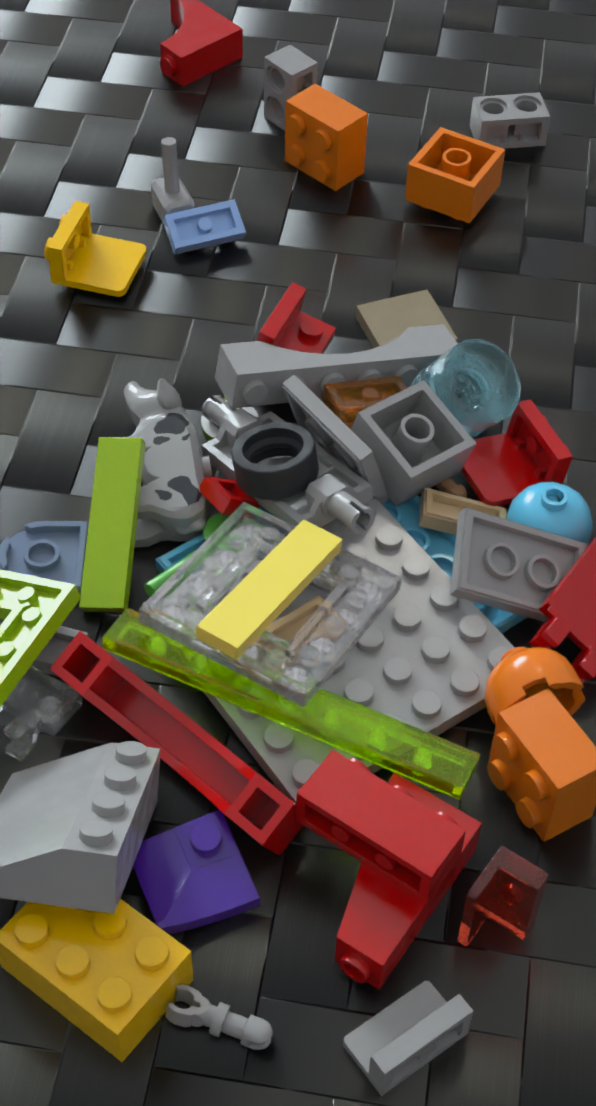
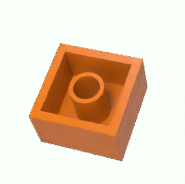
[285,84,368,191]
[405,127,505,223]
[487,688,596,842]

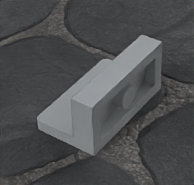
[343,981,473,1096]

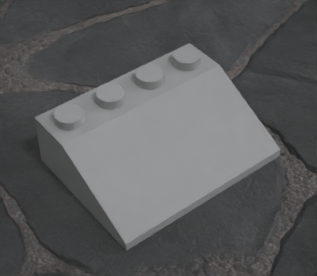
[0,741,161,914]

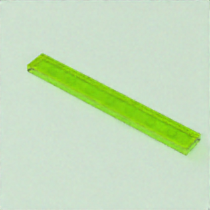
[103,608,481,800]

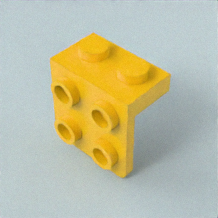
[44,201,147,297]

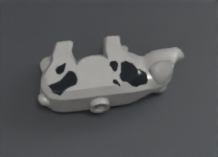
[124,378,212,547]

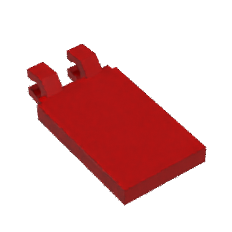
[529,537,596,684]

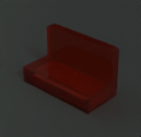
[457,845,549,947]

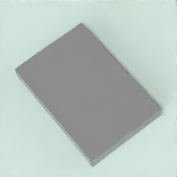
[282,375,389,504]
[450,507,587,622]

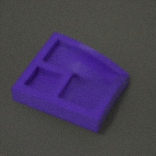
[133,810,261,934]

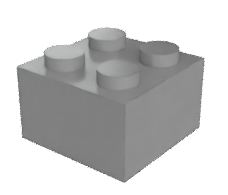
[351,380,477,506]

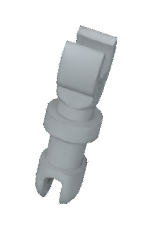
[165,984,273,1050]

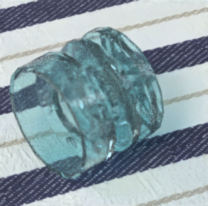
[411,339,521,438]

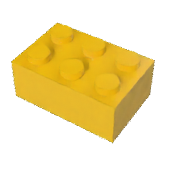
[0,899,193,1062]

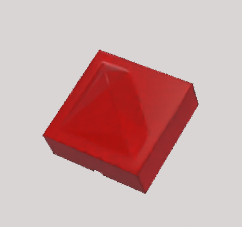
[199,476,260,518]

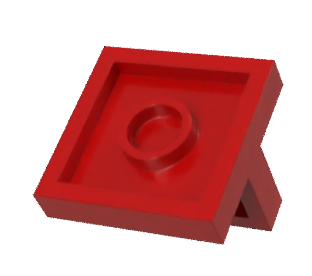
[257,282,336,354]

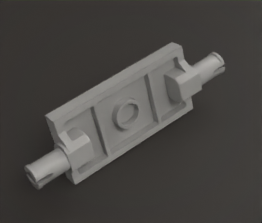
[201,395,375,534]

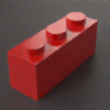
[296,750,466,903]

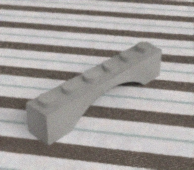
[215,324,464,409]

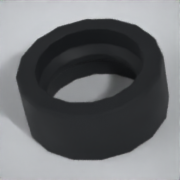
[231,422,319,500]

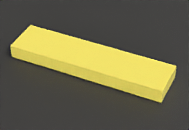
[196,519,343,660]

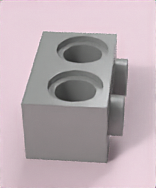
[264,45,318,131]
[470,92,550,149]

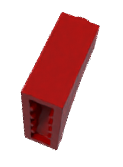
[160,0,243,87]

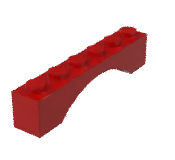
[49,631,304,856]

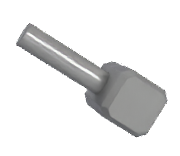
[151,137,195,222]

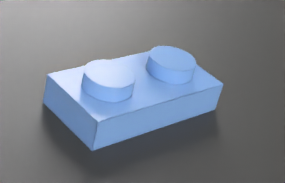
[163,199,246,255]

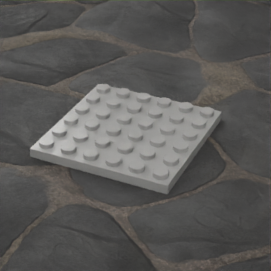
[143,499,515,803]

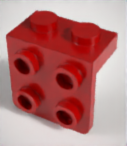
[461,399,573,506]

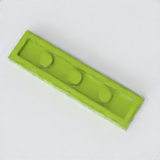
[79,437,146,613]

